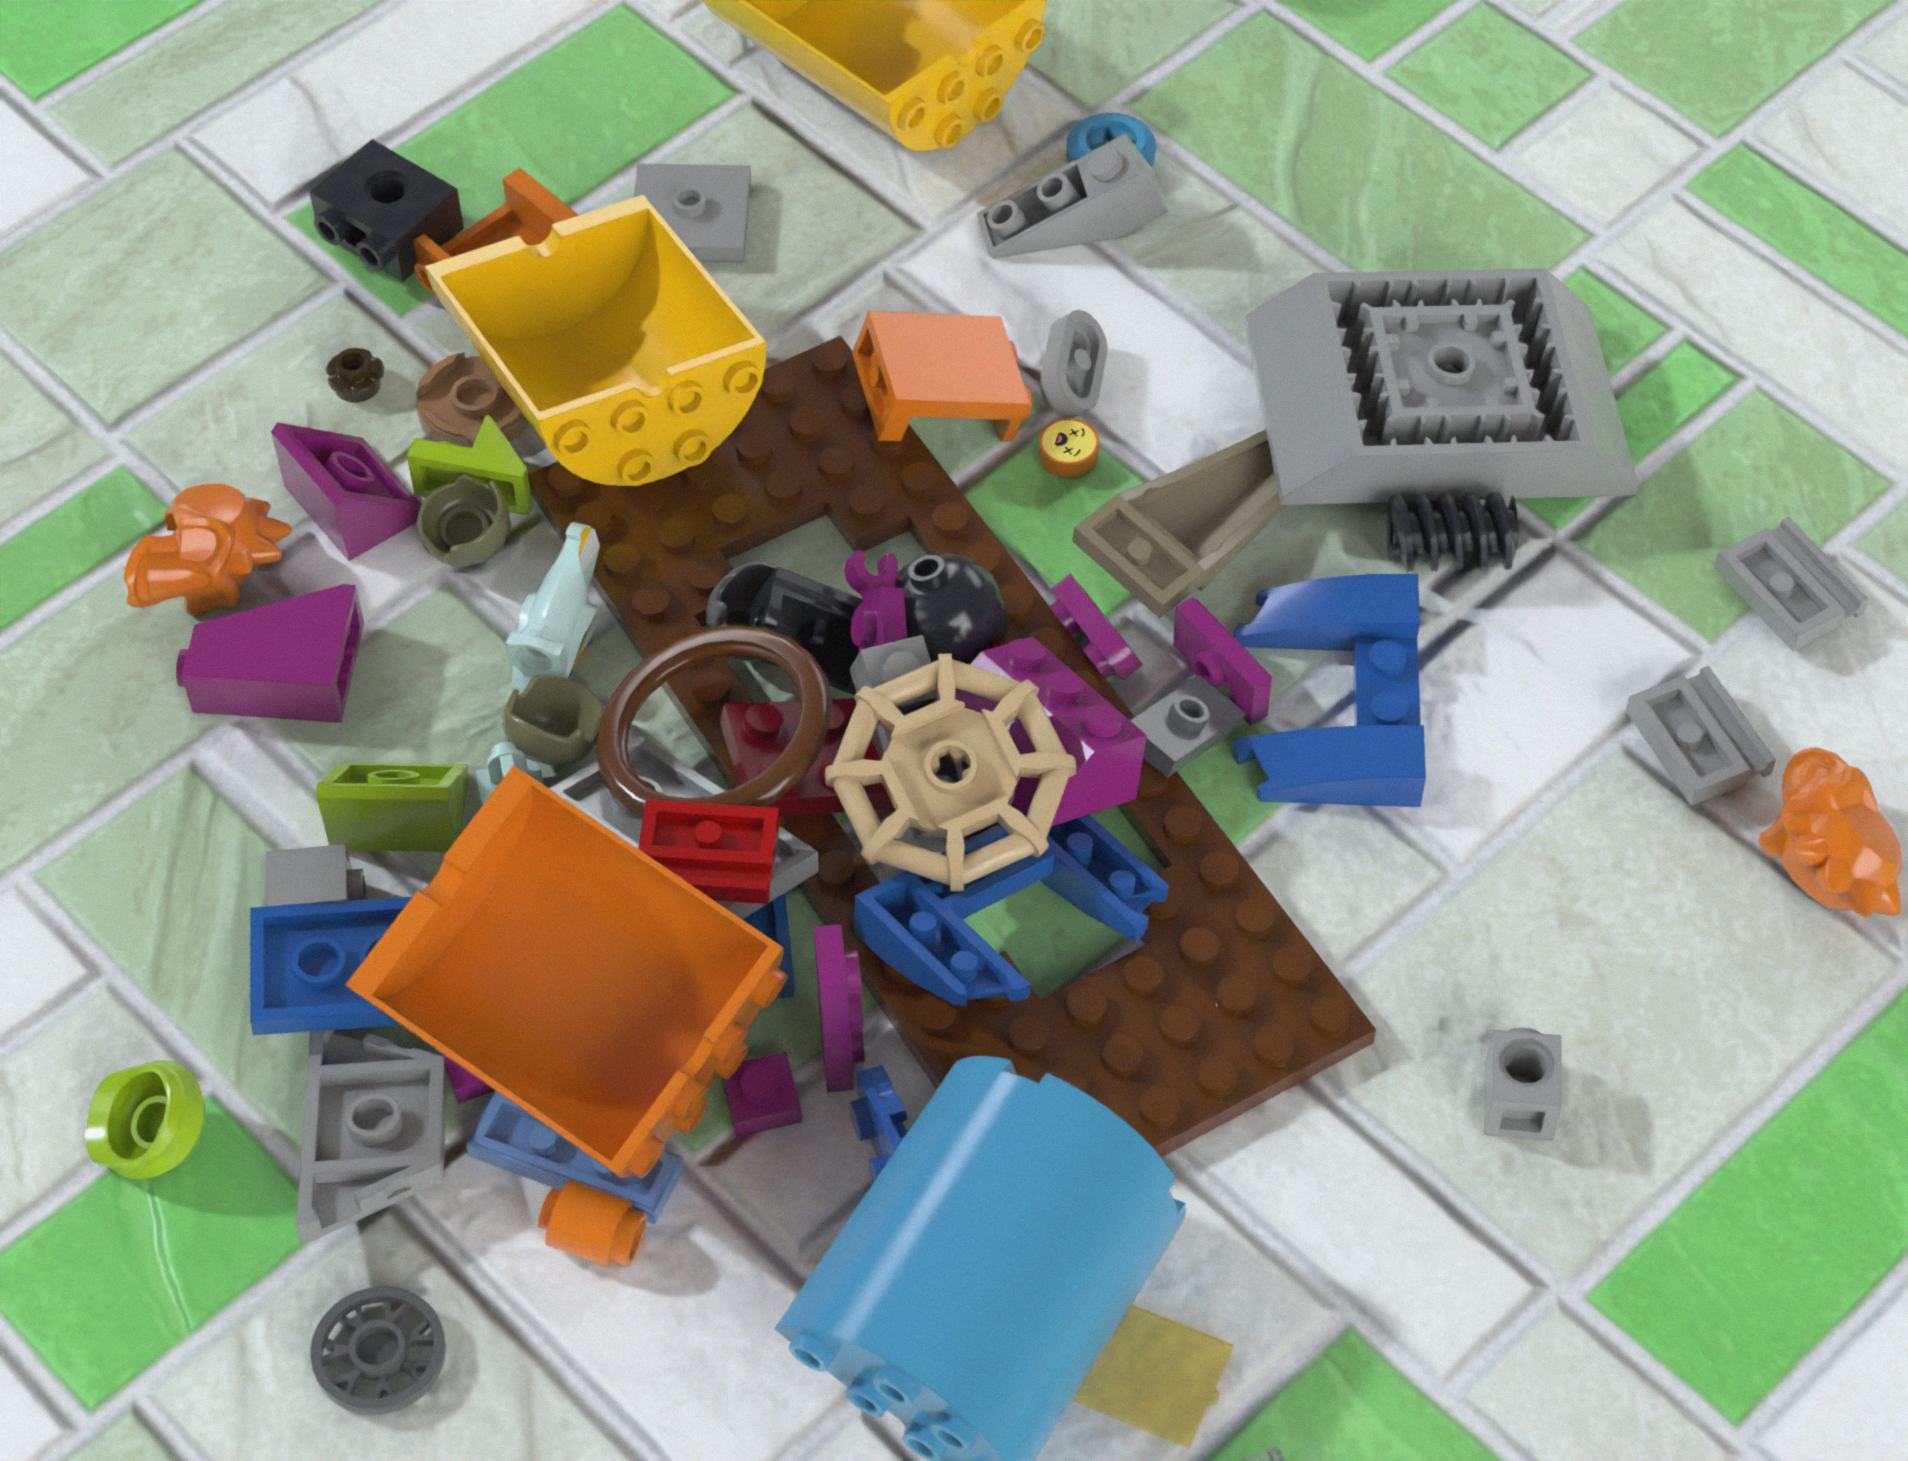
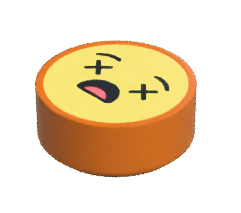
[1039,418,1099,478]

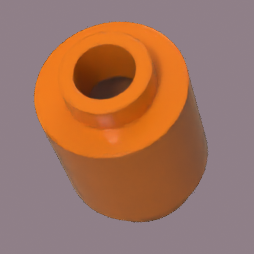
[538,1179,647,1268]

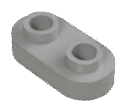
[1040,310,1108,418]

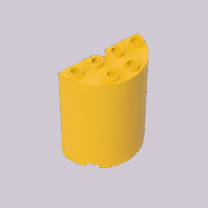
[702,0,1046,151]
[425,195,766,486]

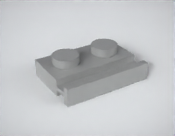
[1715,516,1868,652]
[1626,666,1776,806]

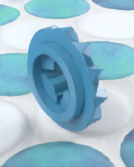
[1066,113,1156,166]

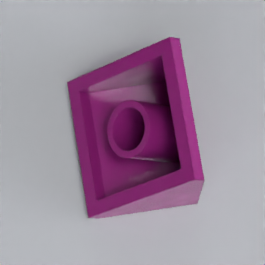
[271,422,421,561]

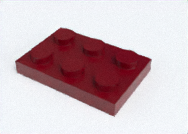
[719,698,895,816]

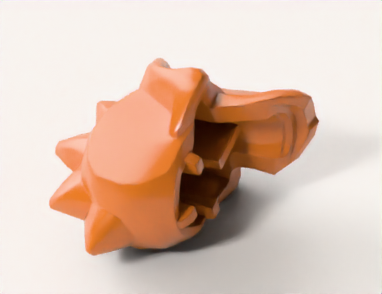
[123,484,292,616]
[1758,747,1902,917]

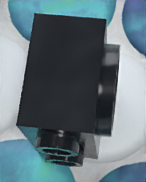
[309,139,464,283]

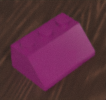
[955,637,1147,827]

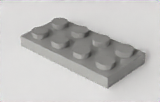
[549,736,818,919]

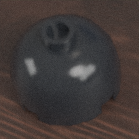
[895,553,1010,665]

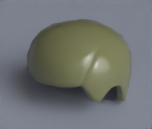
[416,474,511,567]
[502,675,605,767]

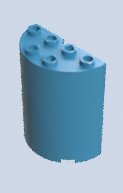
[774,1056,1186,1461]

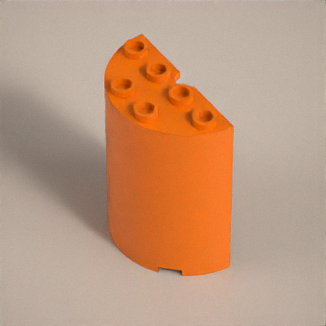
[345,765,788,1179]

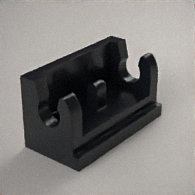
[748,566,863,695]

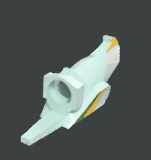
[505,522,600,742]

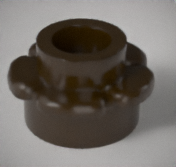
[326,348,385,403]

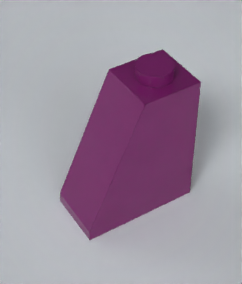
[176,584,364,723]

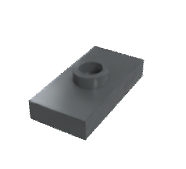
[1130,675,1246,778]

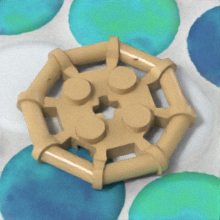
[825,653,1076,892]

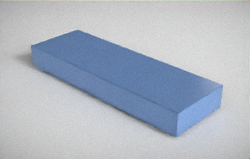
[466,1091,684,1225]

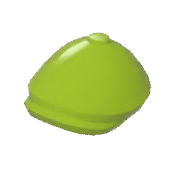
[85,1060,205,1179]

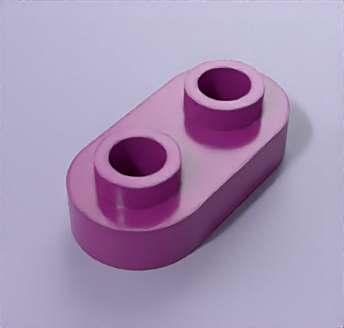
[1049,573,1143,680]

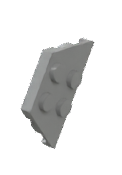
[296,1030,447,1242]

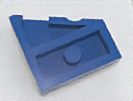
[848,1065,908,1182]

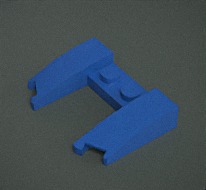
[1233,574,1426,807]
[854,814,1169,1007]

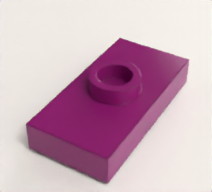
[1173,597,1272,726]

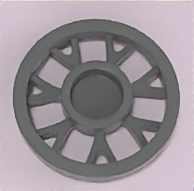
[310,1286,446,1415]

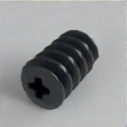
[1387,492,1518,572]

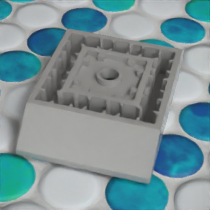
[1244,268,1640,505]

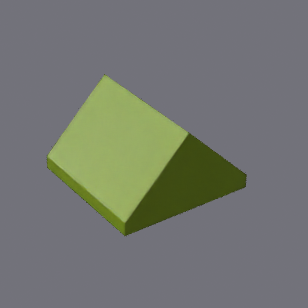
[316,762,468,852]

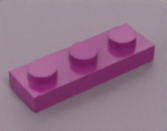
[813,924,865,1093]

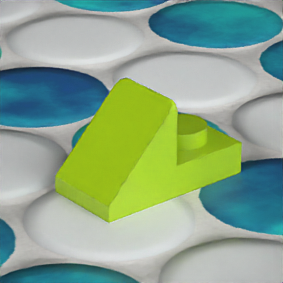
[407,415,533,516]

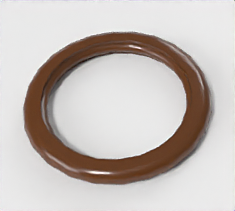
[596,625,832,818]

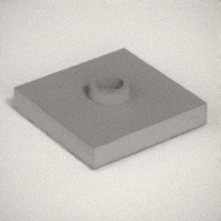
[634,164,751,263]

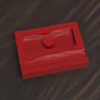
[638,799,780,904]

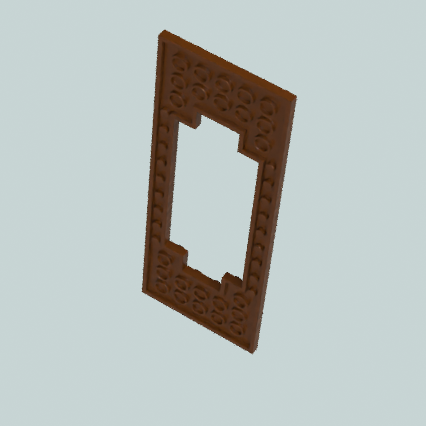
[528,335,1376,1158]

